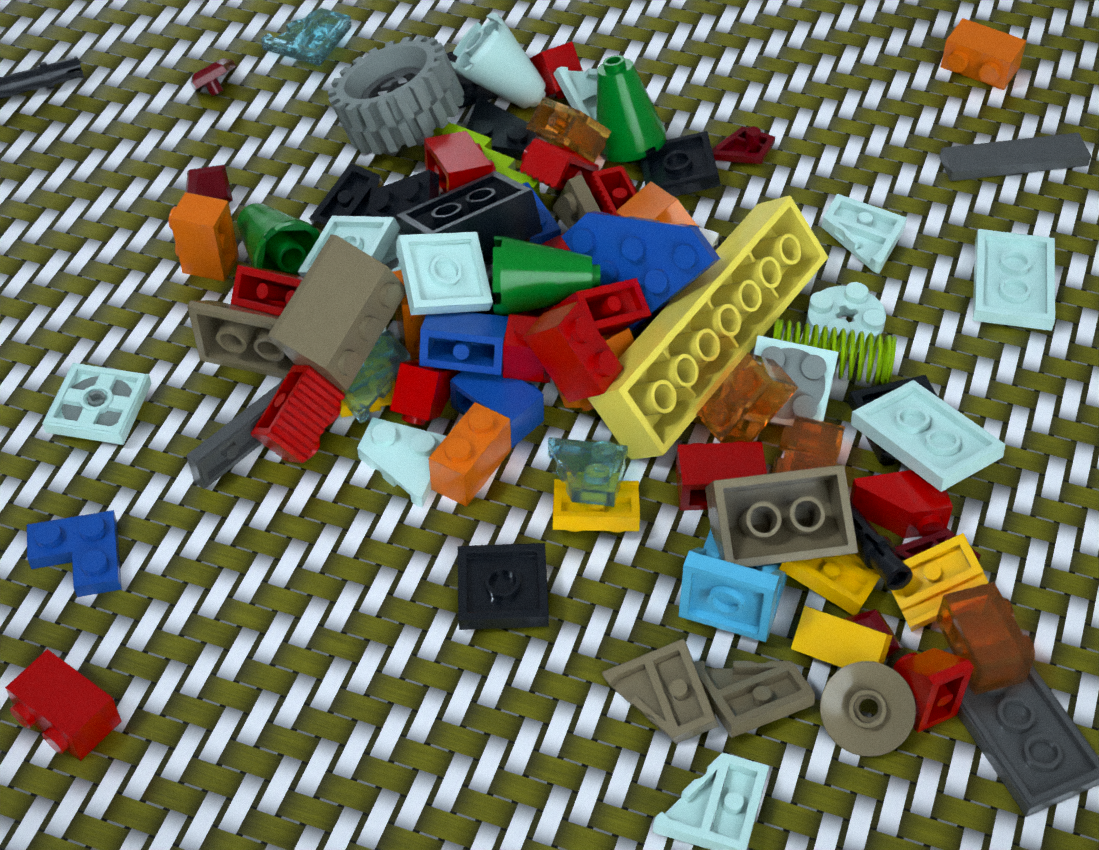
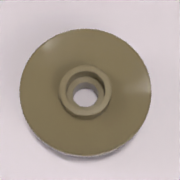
[820,661,916,757]

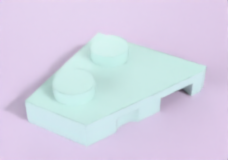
[357,417,446,508]

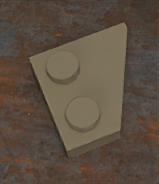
[602,638,719,744]

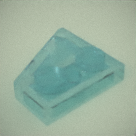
[261,8,352,66]
[340,330,411,423]
[548,437,628,507]

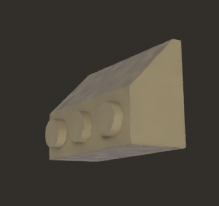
[268,234,406,391]
[187,300,296,379]
[705,465,858,567]

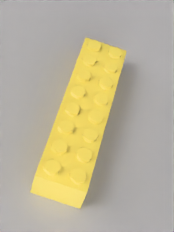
[588,195,829,460]

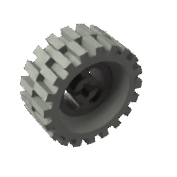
[328,36,464,154]

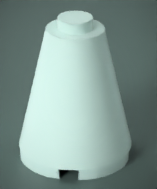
[450,13,546,109]

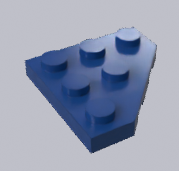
[561,211,721,331]

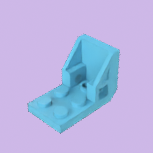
[678,528,788,642]

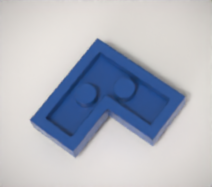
[26,510,122,597]

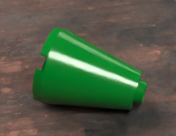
[595,55,666,162]
[237,203,320,276]
[493,236,600,316]

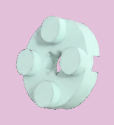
[806,282,886,353]

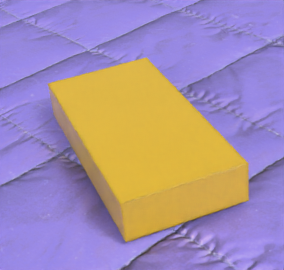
[791,606,892,668]

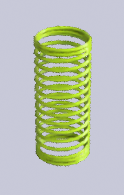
[773,318,897,385]

